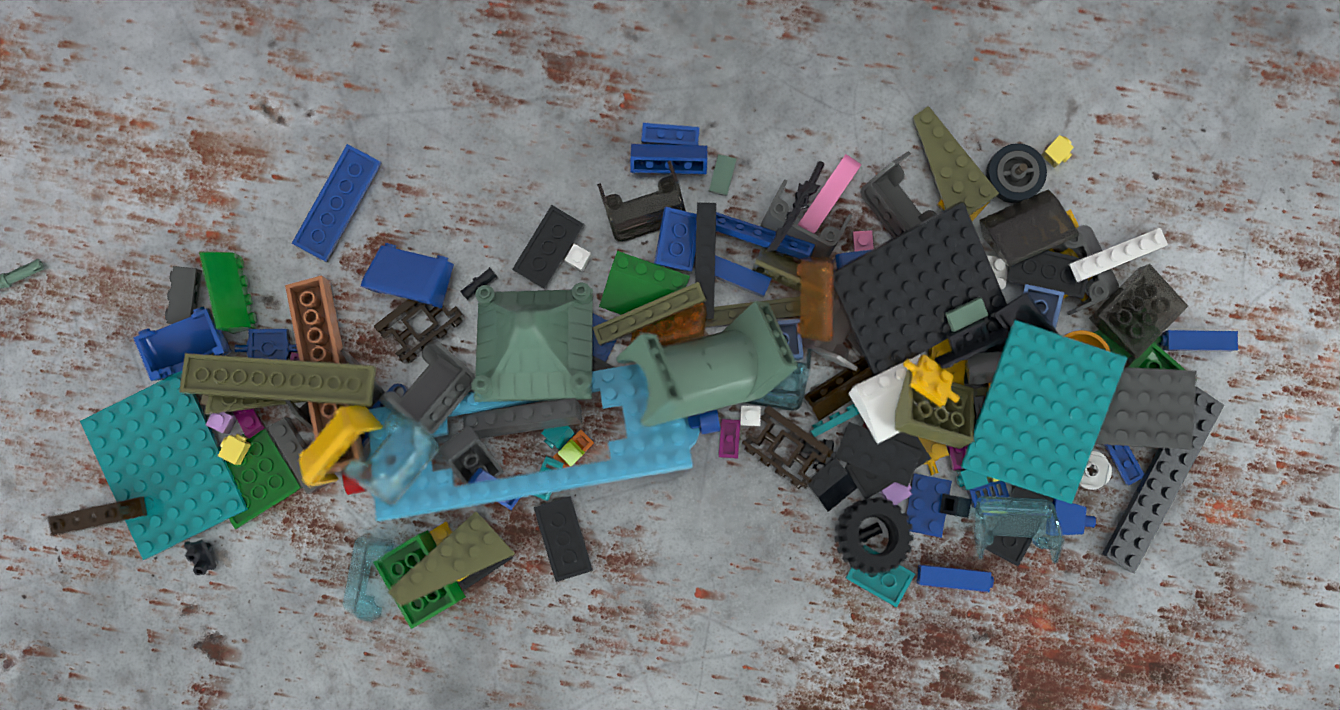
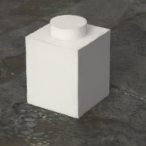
[565,244,592,272]
[740,406,761,426]

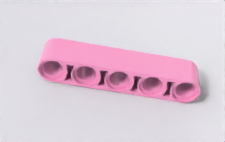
[798,154,862,234]

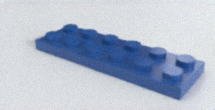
[291,144,381,262]

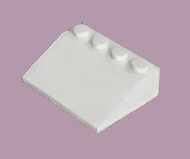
[849,354,921,444]

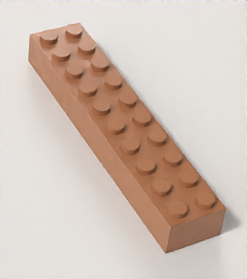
[285,275,366,474]

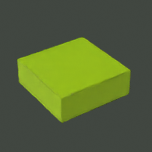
[558,439,585,467]

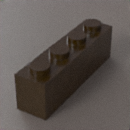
[803,357,873,421]

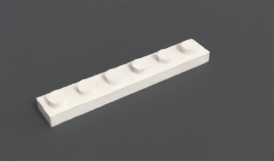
[1069,228,1168,282]

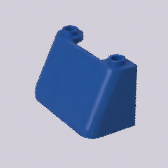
[361,243,454,308]
[133,307,232,381]

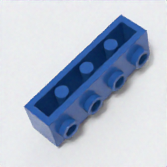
[630,144,707,174]

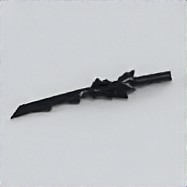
[766,161,825,252]

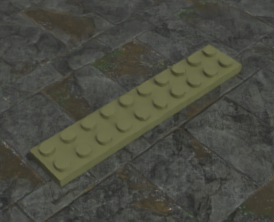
[179,353,376,406]

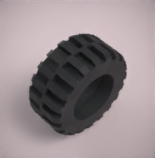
[834,498,914,574]

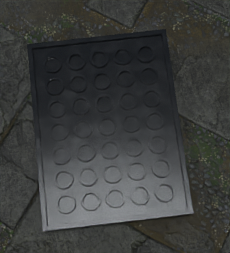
[827,202,1007,377]

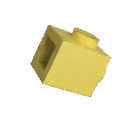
[1041,135,1074,168]
[218,433,251,465]

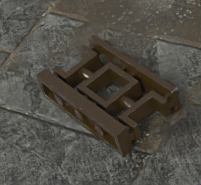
[374,299,465,363]
[742,405,834,489]

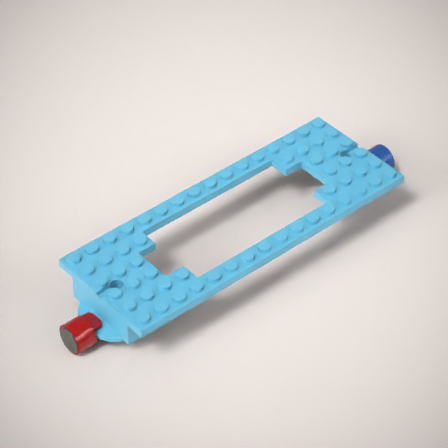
[342,364,721,521]

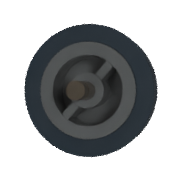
[986,143,1047,203]

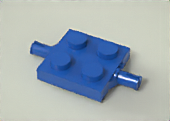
[235,329,298,360]

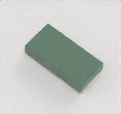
[709,154,737,196]
[945,297,988,332]

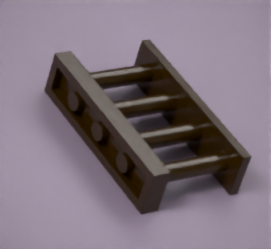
[47,496,147,536]

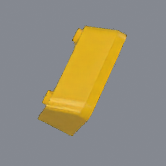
[299,405,384,487]

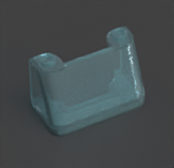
[342,410,439,505]
[343,536,395,622]

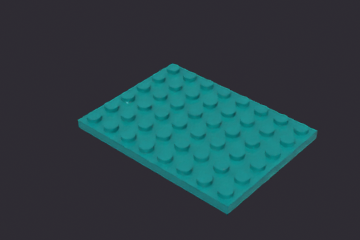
[961,320,1127,504]
[80,371,248,560]

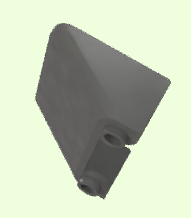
[379,340,475,434]

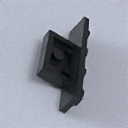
[935,319,1010,369]

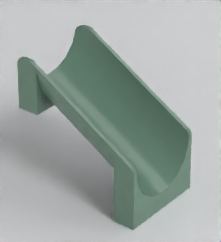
[616,301,798,427]

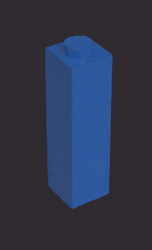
[715,255,772,298]
[1160,330,1238,352]
[917,564,994,592]

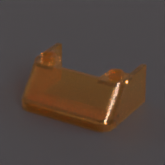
[797,257,835,342]

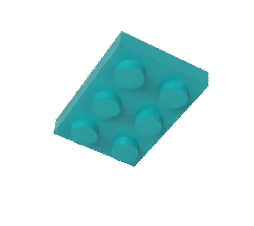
[845,545,915,608]

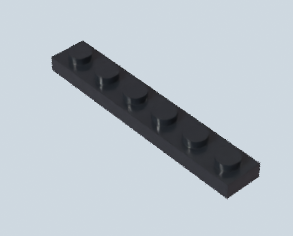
[694,202,717,319]

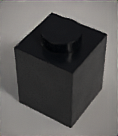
[939,494,972,518]

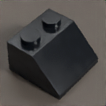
[808,458,858,512]

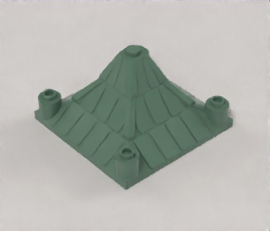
[472,282,593,402]

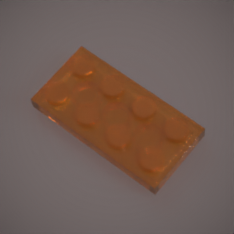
[630,303,706,347]

